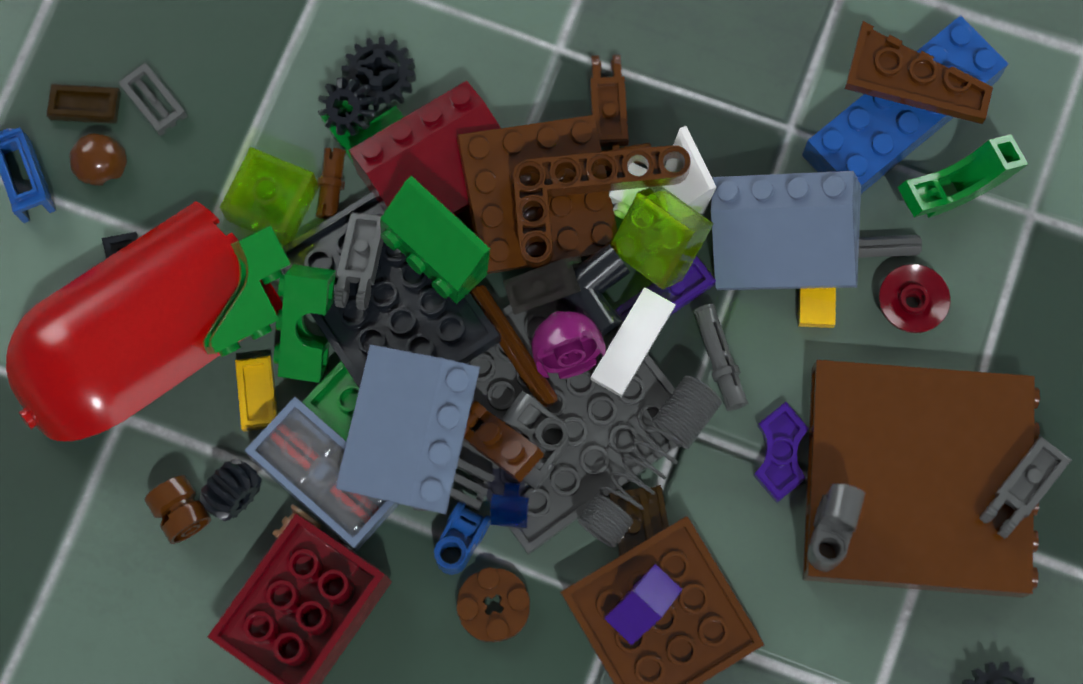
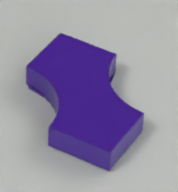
[753,402,809,503]

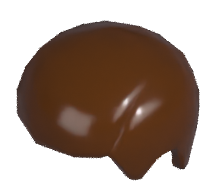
[69,133,127,186]

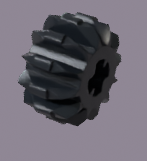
[318,77,377,136]
[199,458,262,522]

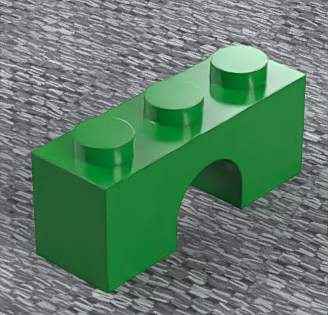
[273,264,336,383]

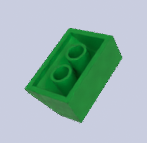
[380,176,490,304]

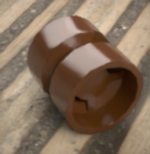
[144,475,212,544]

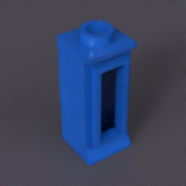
[0,127,56,223]

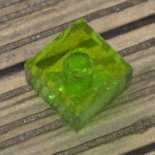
[219,147,319,245]
[611,186,714,290]

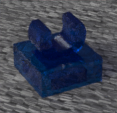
[490,482,529,528]

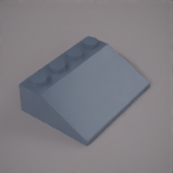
[711,171,861,290]
[335,345,480,514]

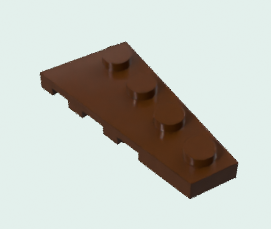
[845,21,993,124]

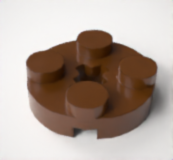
[457,568,530,643]

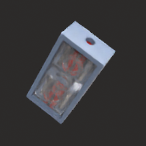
[244,397,399,553]

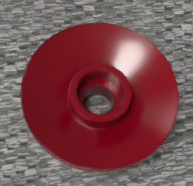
[879,264,951,333]

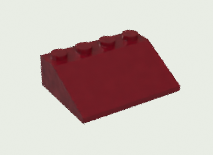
[349,80,501,216]
[207,514,392,684]

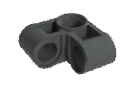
[500,391,570,490]
[807,483,865,572]

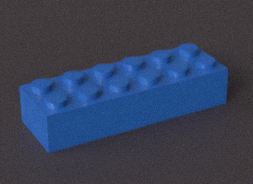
[802,15,1009,194]

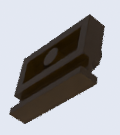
[609,485,669,556]

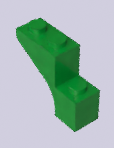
[203,225,290,357]

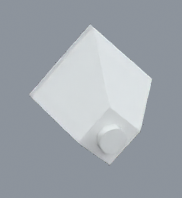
[652,126,716,227]

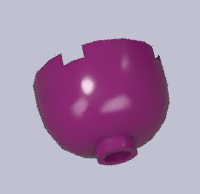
[531,311,606,379]

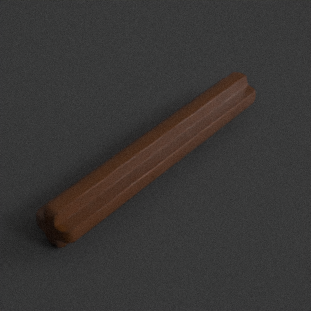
[469,285,558,408]

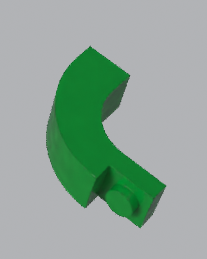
[898,134,1028,218]

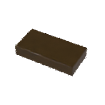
[46,84,121,124]

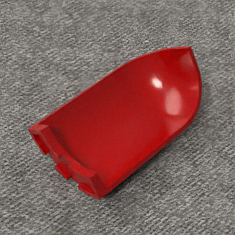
[6,201,283,441]

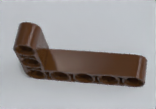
[513,145,691,268]

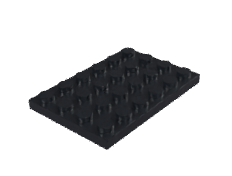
[281,192,502,389]

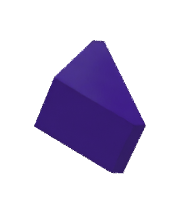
[604,564,682,645]

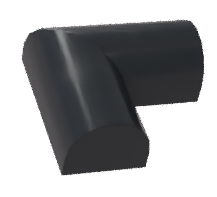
[552,243,630,337]

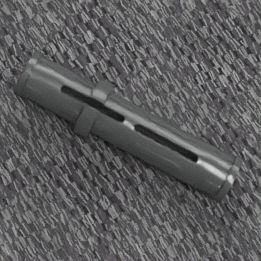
[693,304,748,411]

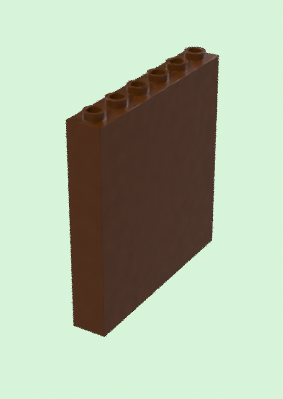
[803,360,1040,598]

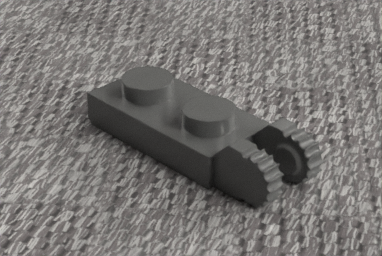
[334,213,384,310]
[979,437,1071,539]

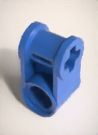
[434,501,493,575]

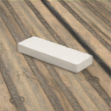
[591,287,676,397]

